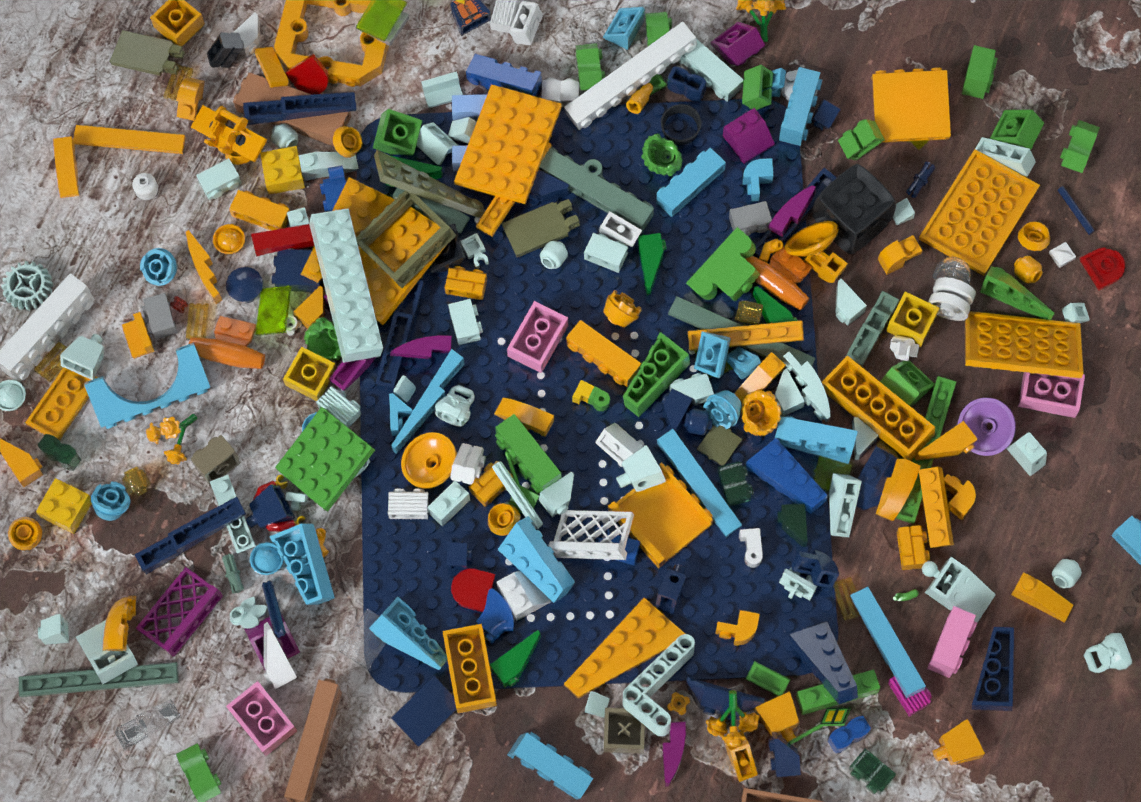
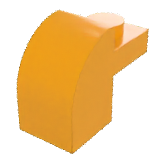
[176,77,205,121]
[878,235,922,275]
[804,252,848,283]
[944,474,976,520]
[715,610,760,646]

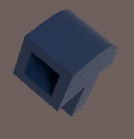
[791,550,840,589]

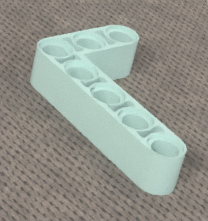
[622,634,695,736]

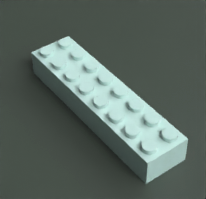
[309,208,383,363]

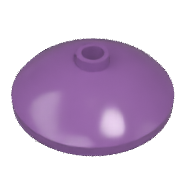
[958,398,1016,456]

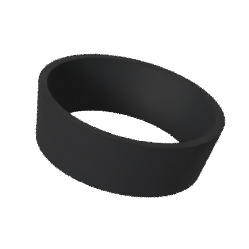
[661,104,701,145]

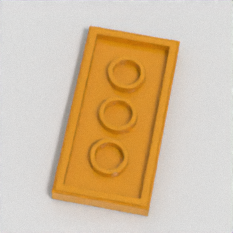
[25,367,98,443]

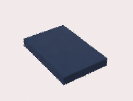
[390,676,456,747]

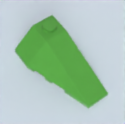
[980,266,1054,320]

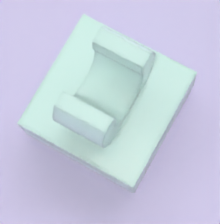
[285,491,308,511]

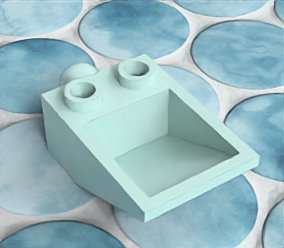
[922,557,996,622]

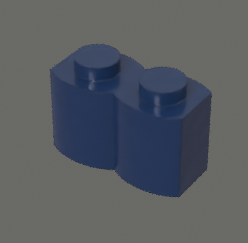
[667,67,707,102]

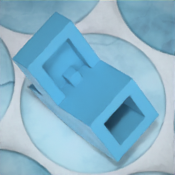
[743,158,773,201]

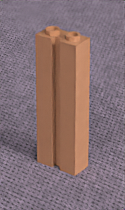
[233,72,352,146]
[284,678,342,802]

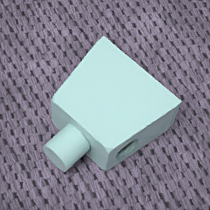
[60,334,104,380]
[1006,432,1047,476]
[616,445,666,492]

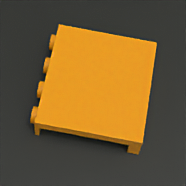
[871,68,951,143]
[608,462,713,569]

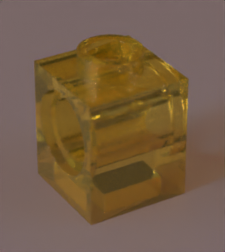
[735,301,763,324]

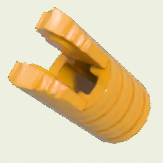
[626,83,653,114]

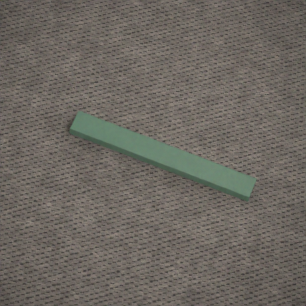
[668,296,815,366]
[19,662,179,697]

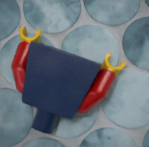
[246,475,305,532]

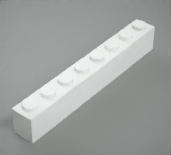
[564,22,697,130]

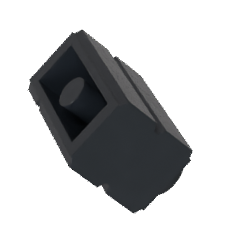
[207,32,244,68]

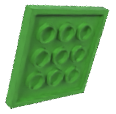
[275,407,375,512]

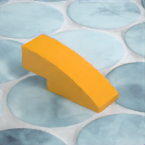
[53,136,79,198]
[494,397,554,437]
[876,459,921,521]

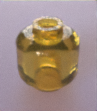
[122,466,151,496]

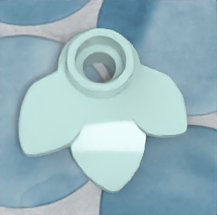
[230,597,268,629]

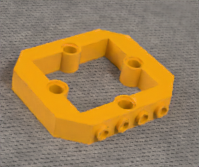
[274,0,389,87]

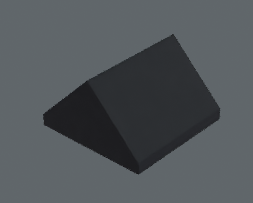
[430,224,465,273]

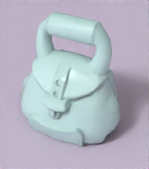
[435,385,475,426]
[1084,633,1132,673]

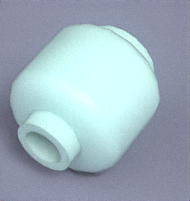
[271,123,298,149]
[540,241,568,269]
[1052,559,1082,588]

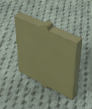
[697,425,742,467]

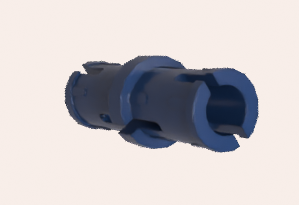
[906,162,935,198]

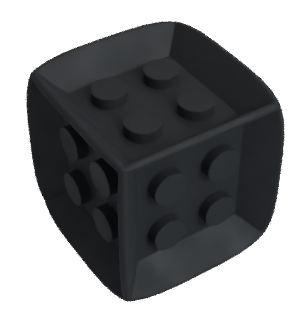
[812,164,896,255]

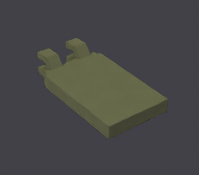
[109,30,185,76]
[502,199,580,258]

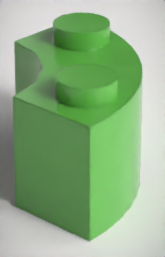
[645,12,672,46]
[575,43,605,90]
[1060,120,1100,173]
[176,743,222,802]

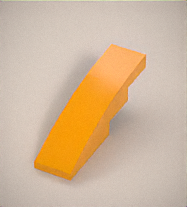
[186,230,222,304]

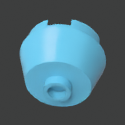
[140,248,178,286]
[703,390,742,429]
[91,481,130,521]

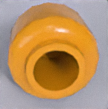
[1014,256,1043,284]

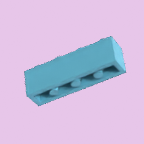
[656,148,726,217]
[1112,516,1141,565]

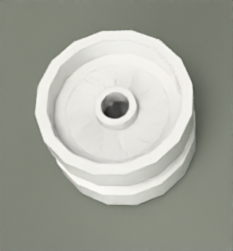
[928,277,976,321]

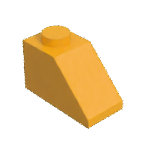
[293,286,325,329]
[724,731,758,782]

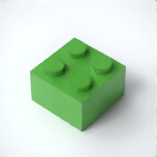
[961,45,998,99]

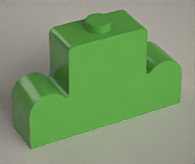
[686,227,760,301]

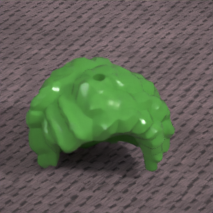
[641,133,682,176]
[304,317,342,361]

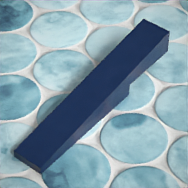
[243,92,357,126]
[755,168,837,259]
[375,280,425,389]
[134,497,246,574]

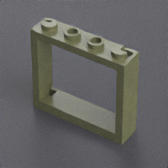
[356,191,456,288]

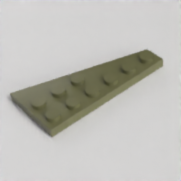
[374,149,485,218]

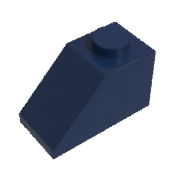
[528,170,570,202]
[661,388,693,434]

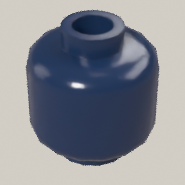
[684,409,713,435]

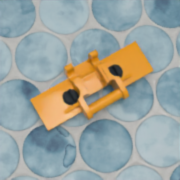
[191,105,267,162]

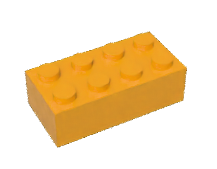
[443,624,497,713]

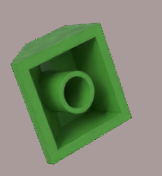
[373,109,422,155]
[990,110,1044,150]
[880,360,935,407]

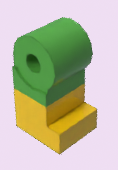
[572,380,610,411]

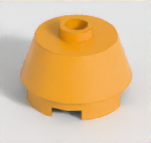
[603,290,642,327]

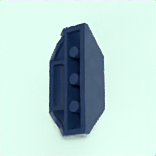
[856,440,905,510]
[686,677,765,721]

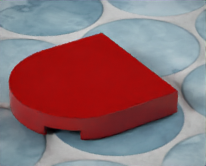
[285,54,329,95]
[1079,247,1125,291]
[451,569,495,612]

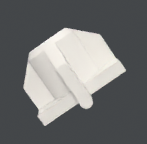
[890,335,919,361]

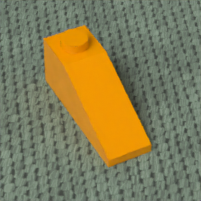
[734,352,786,407]
[914,421,978,461]
[0,438,43,487]
[1011,572,1073,623]

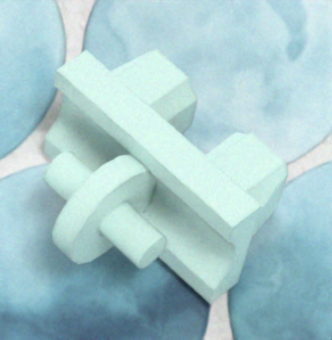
[779,568,817,601]

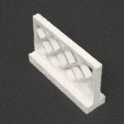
[548,510,634,560]

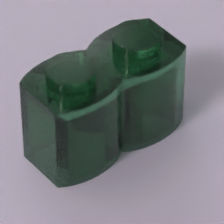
[38,434,81,471]
[717,461,754,507]
[849,748,896,795]

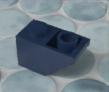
[769,732,801,777]

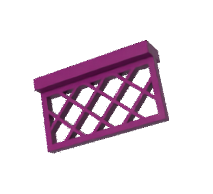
[136,567,223,658]

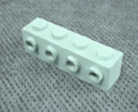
[678,39,744,102]

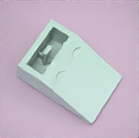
[76,620,138,684]

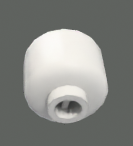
[132,173,158,200]

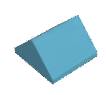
[603,7,645,50]
[694,332,731,378]

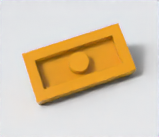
[122,312,155,359]

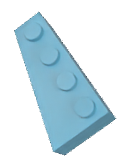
[779,67,822,146]
[775,416,858,464]
[498,516,575,603]
[269,523,335,605]
[507,732,593,800]

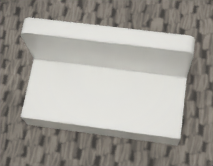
[595,423,643,467]

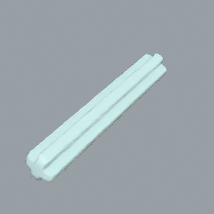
[492,461,543,529]

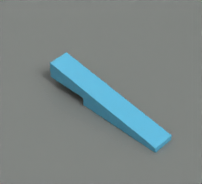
[391,349,464,454]
[657,429,742,537]
[850,587,926,699]

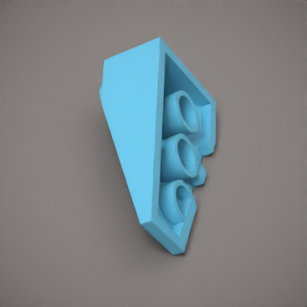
[369,597,447,670]

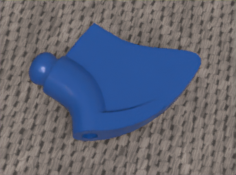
[476,589,514,643]

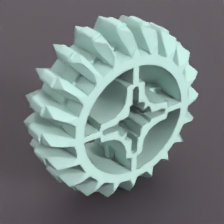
[1,260,53,311]

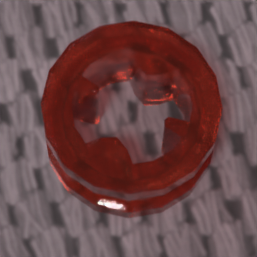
[169,296,189,313]

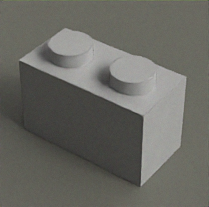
[729,201,772,236]
[142,293,178,339]

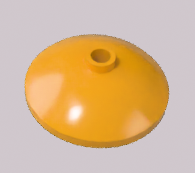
[785,221,839,256]
[401,432,457,488]

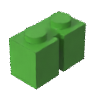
[742,65,773,110]
[838,119,885,160]

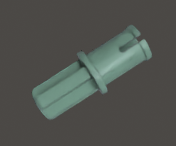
[222,554,245,594]

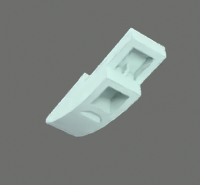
[782,352,830,422]
[210,475,256,554]

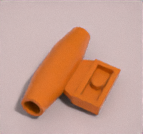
[745,246,812,310]
[189,316,265,369]

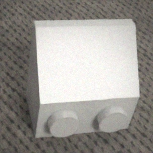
[497,571,551,621]

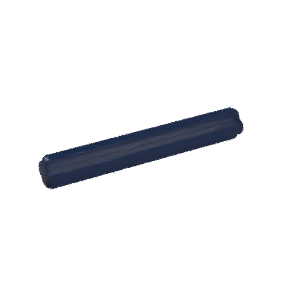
[262,580,286,638]

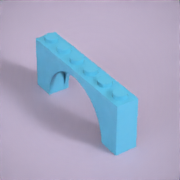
[84,342,210,429]

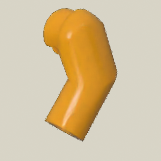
[759,239,783,263]
[316,528,329,558]

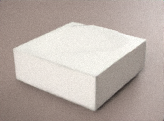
[1049,242,1076,268]

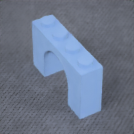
[452,95,487,171]

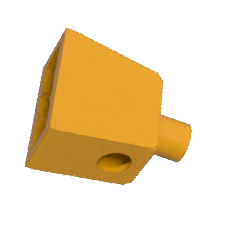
[754,691,799,742]
[932,719,985,765]

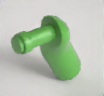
[893,589,918,601]

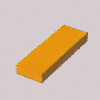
[255,47,289,88]

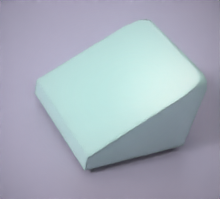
[893,198,915,225]
[1062,303,1090,323]
[393,375,416,403]
[585,691,610,718]

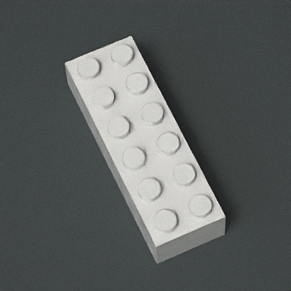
[0,273,95,382]

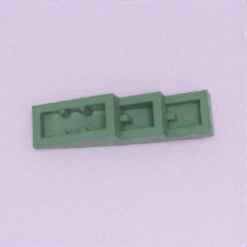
[393,188,470,234]
[846,291,900,366]

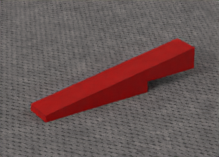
[251,224,315,257]

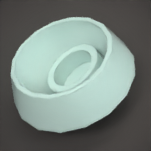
[0,379,26,411]

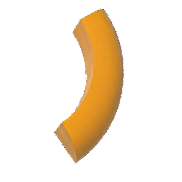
[103,596,136,651]

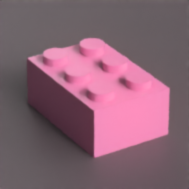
[507,301,568,373]
[1018,372,1085,418]
[927,606,977,678]
[226,681,297,756]

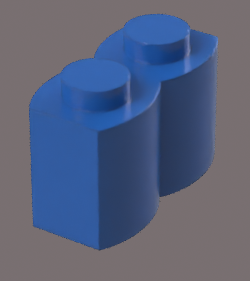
[827,716,871,753]

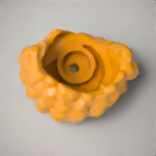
[741,390,782,436]

